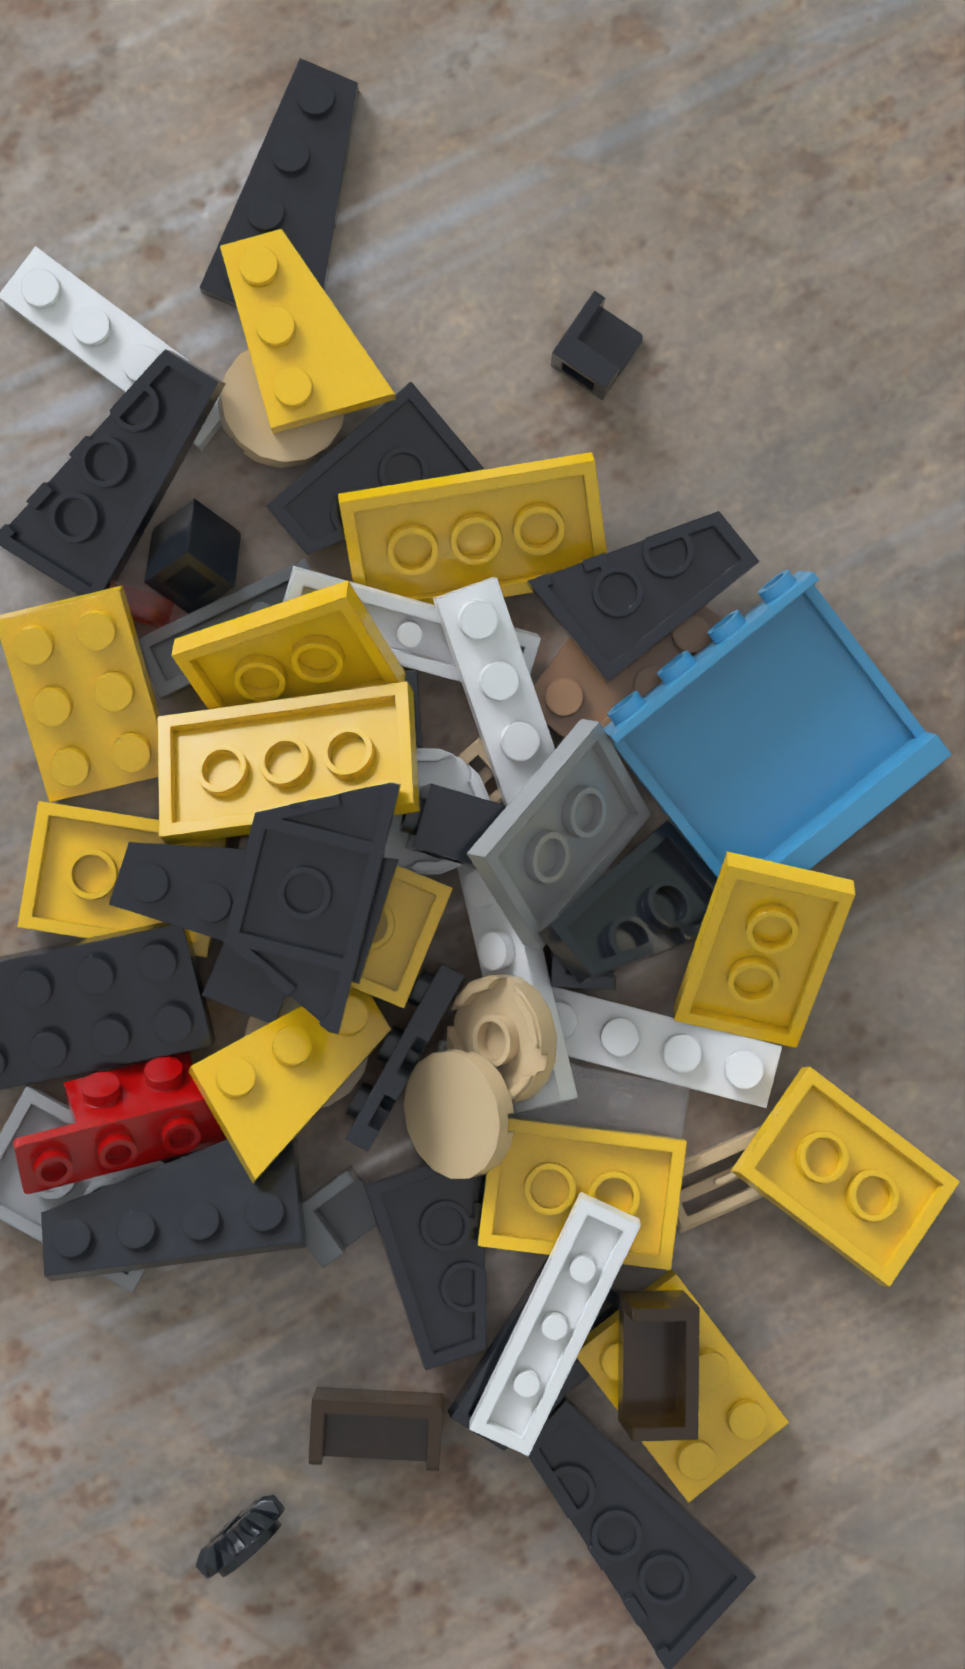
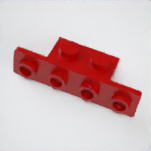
[13,1051,228,1194]

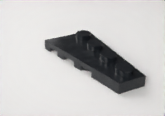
[199,58,359,308]
[0,349,226,595]
[109,842,399,984]
[41,1137,306,1281]
[528,1396,756,1669]

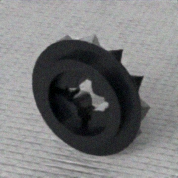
[196,1495,285,1579]

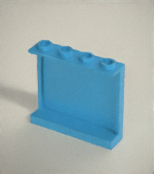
[603,569,952,879]

